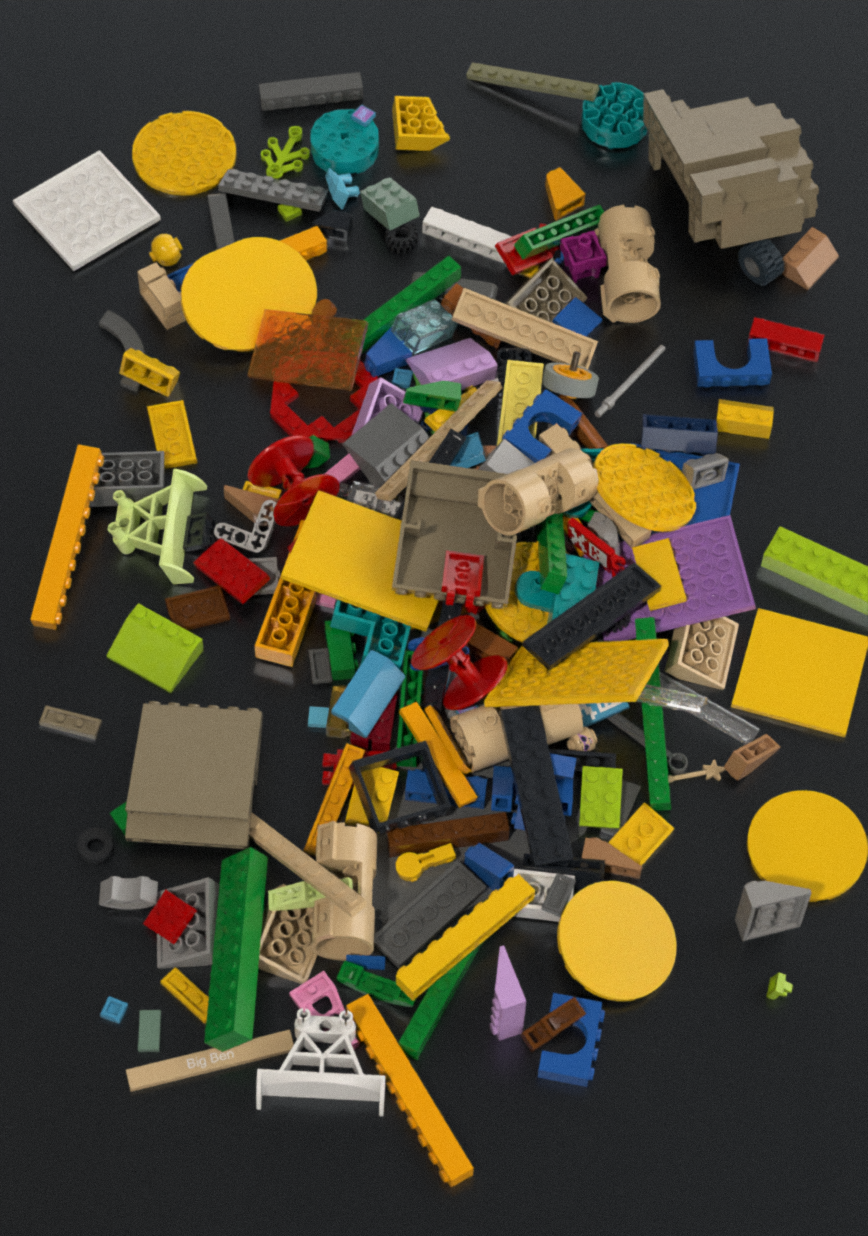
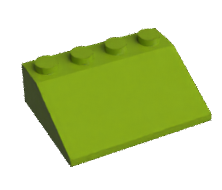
[107,603,203,693]

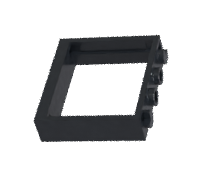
[348,741,451,834]

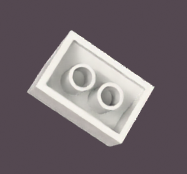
[513,869,575,922]

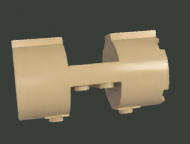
[595,205,661,323]
[478,448,598,535]
[450,704,583,773]
[312,821,377,961]

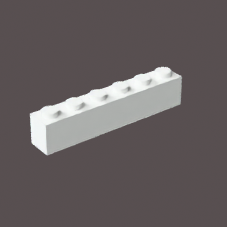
[422,207,512,263]

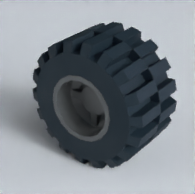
[738,239,784,286]

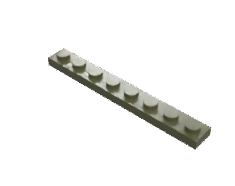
[466,62,599,101]

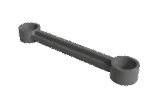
[607,713,688,775]

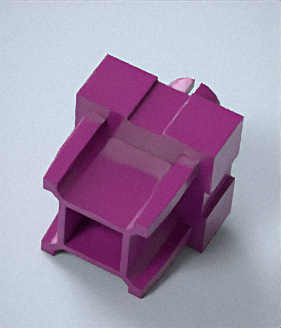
[560,231,607,283]

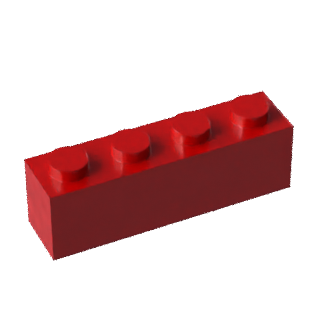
[747,317,825,362]

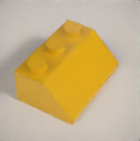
[119,348,180,397]
[716,399,774,439]
[345,767,399,834]

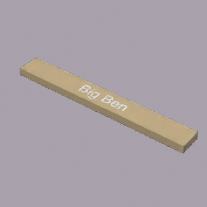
[126,1030,294,1092]

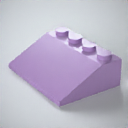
[406,338,498,390]
[351,377,423,436]
[490,946,526,1041]

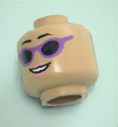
[567,727,597,752]

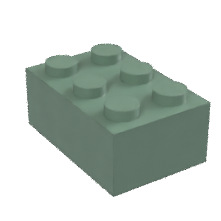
[360,177,420,230]

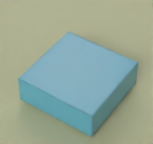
[308,706,329,728]

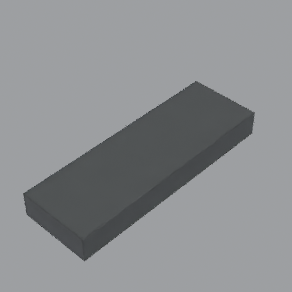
[601,780,641,837]

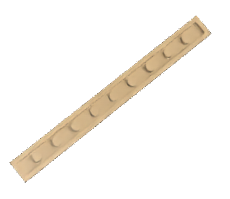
[375,380,502,501]
[249,812,368,917]

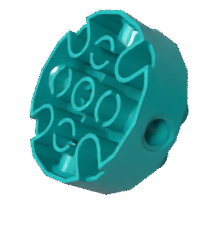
[581,82,647,149]
[311,109,379,175]

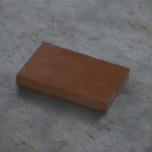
[165,586,230,631]

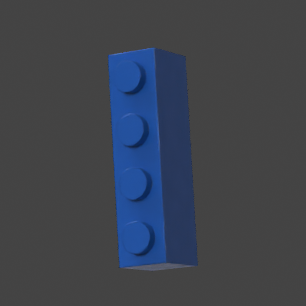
[405,769,487,809]

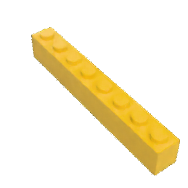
[396,874,535,1001]

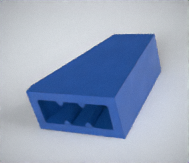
[364,327,413,378]
[464,843,514,891]

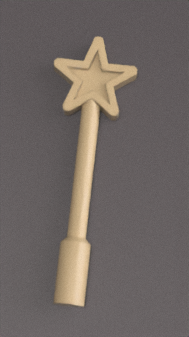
[668,760,725,783]

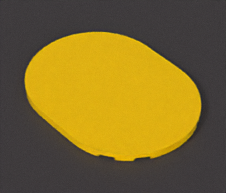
[180,237,317,352]

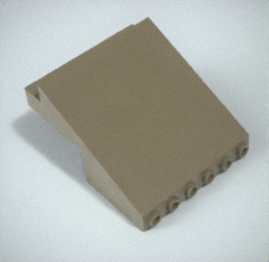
[392,460,517,609]
[125,701,263,849]

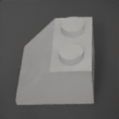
[682,453,729,490]

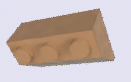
[782,227,839,290]

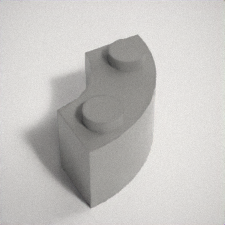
[588,512,621,556]
[99,876,158,909]

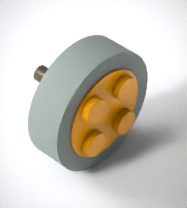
[542,351,599,399]

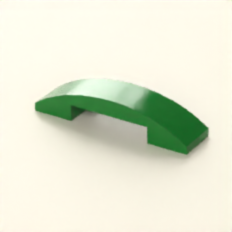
[336,961,417,1007]

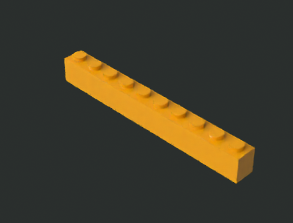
[30,444,104,630]
[346,994,474,1187]

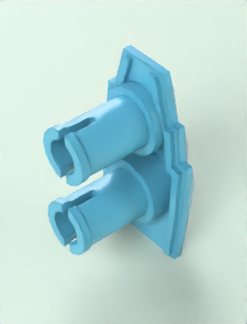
[325,168,360,210]

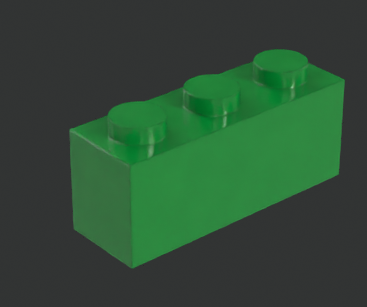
[325,620,358,681]

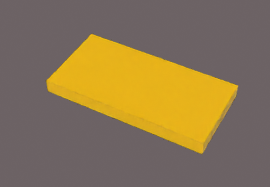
[147,400,197,469]
[632,538,687,611]

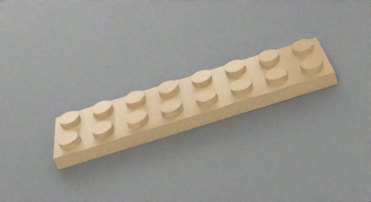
[451,288,598,370]

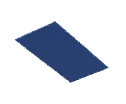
[346,955,385,970]

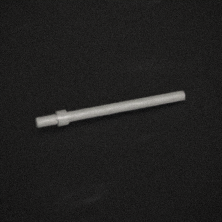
[594,345,665,418]

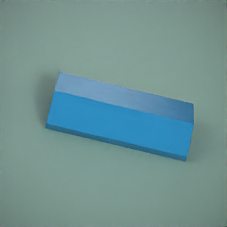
[450,432,486,468]
[331,650,405,738]

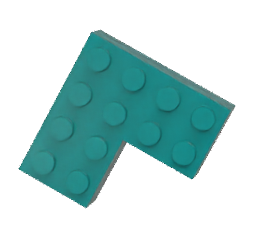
[330,599,411,670]

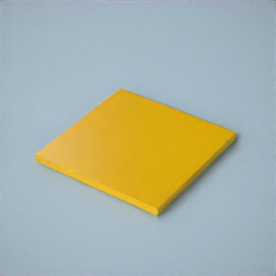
[731,608,868,738]

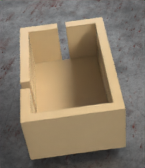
[137,262,186,330]

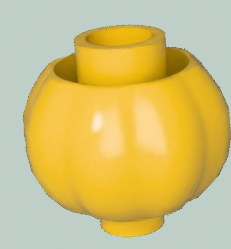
[149,234,183,267]

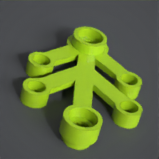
[261,126,310,179]

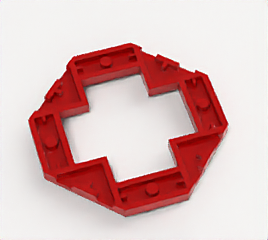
[270,351,378,443]

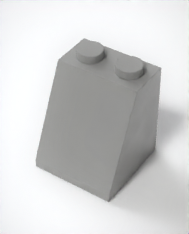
[478,439,535,474]

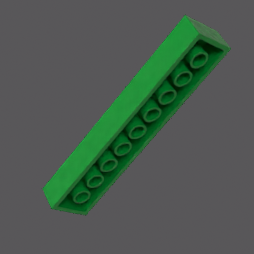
[204,847,268,1052]

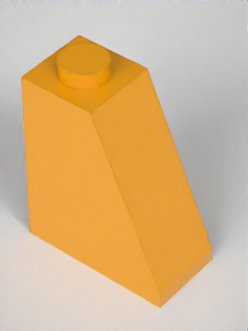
[545,167,585,221]

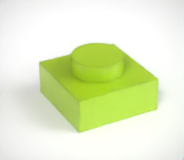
[278,204,302,222]

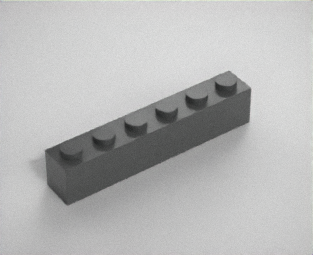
[259,72,363,111]

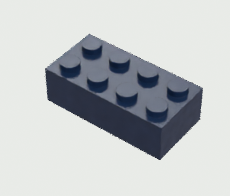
[641,414,718,455]

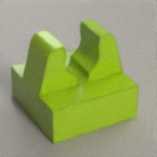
[767,972,793,1000]

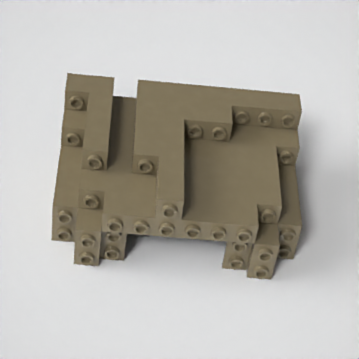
[643,89,819,249]

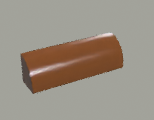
[557,395,608,449]

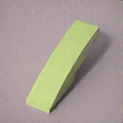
[268,877,353,911]

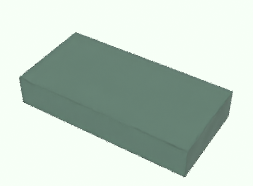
[138,1010,161,1052]

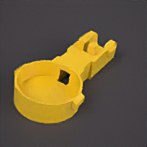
[395,843,456,882]

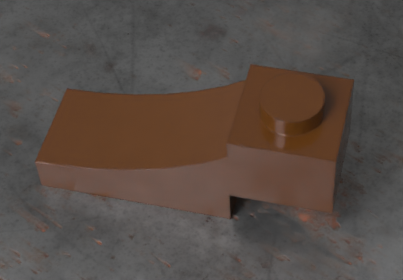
[520,997,586,1053]

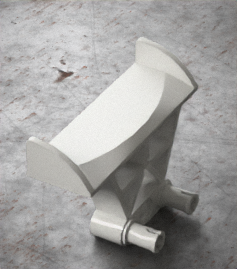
[256,1008,385,1116]

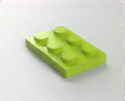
[579,766,623,829]

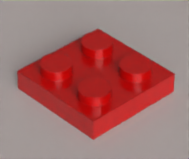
[143,890,197,944]

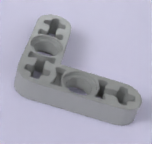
[214,500,277,553]

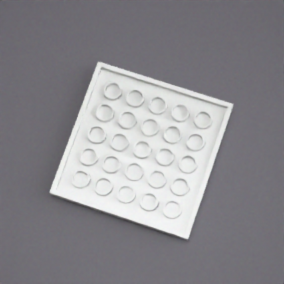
[13,150,161,271]

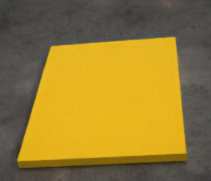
[280,490,439,632]
[484,639,669,707]

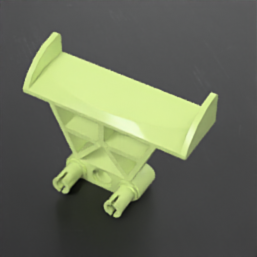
[108,469,207,585]

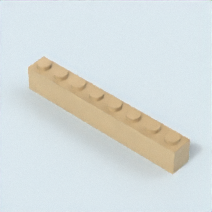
[539,423,652,549]

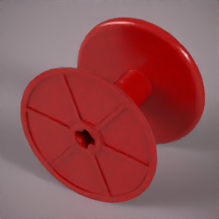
[248,435,340,526]
[411,615,508,710]

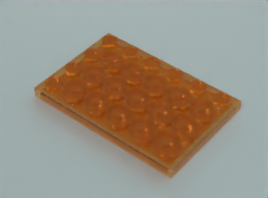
[248,309,368,391]

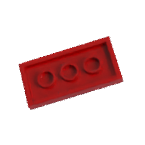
[193,538,270,604]

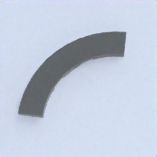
[99,310,145,392]

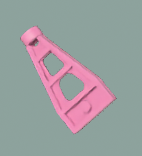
[289,971,360,1051]

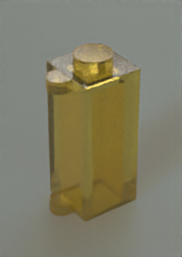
[326,685,352,739]

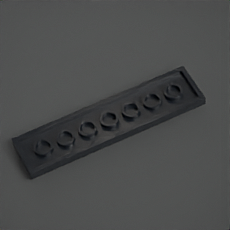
[522,562,661,670]
[499,705,573,867]

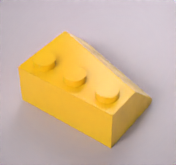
[392,96,450,151]

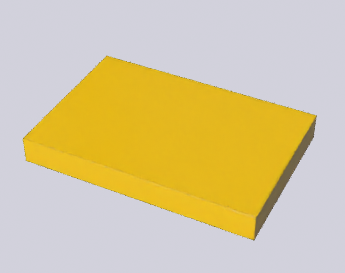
[608,802,675,866]

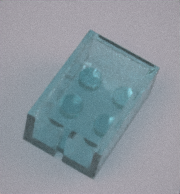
[391,299,458,354]

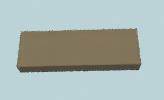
[39,706,102,740]

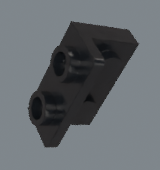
[183,512,216,552]

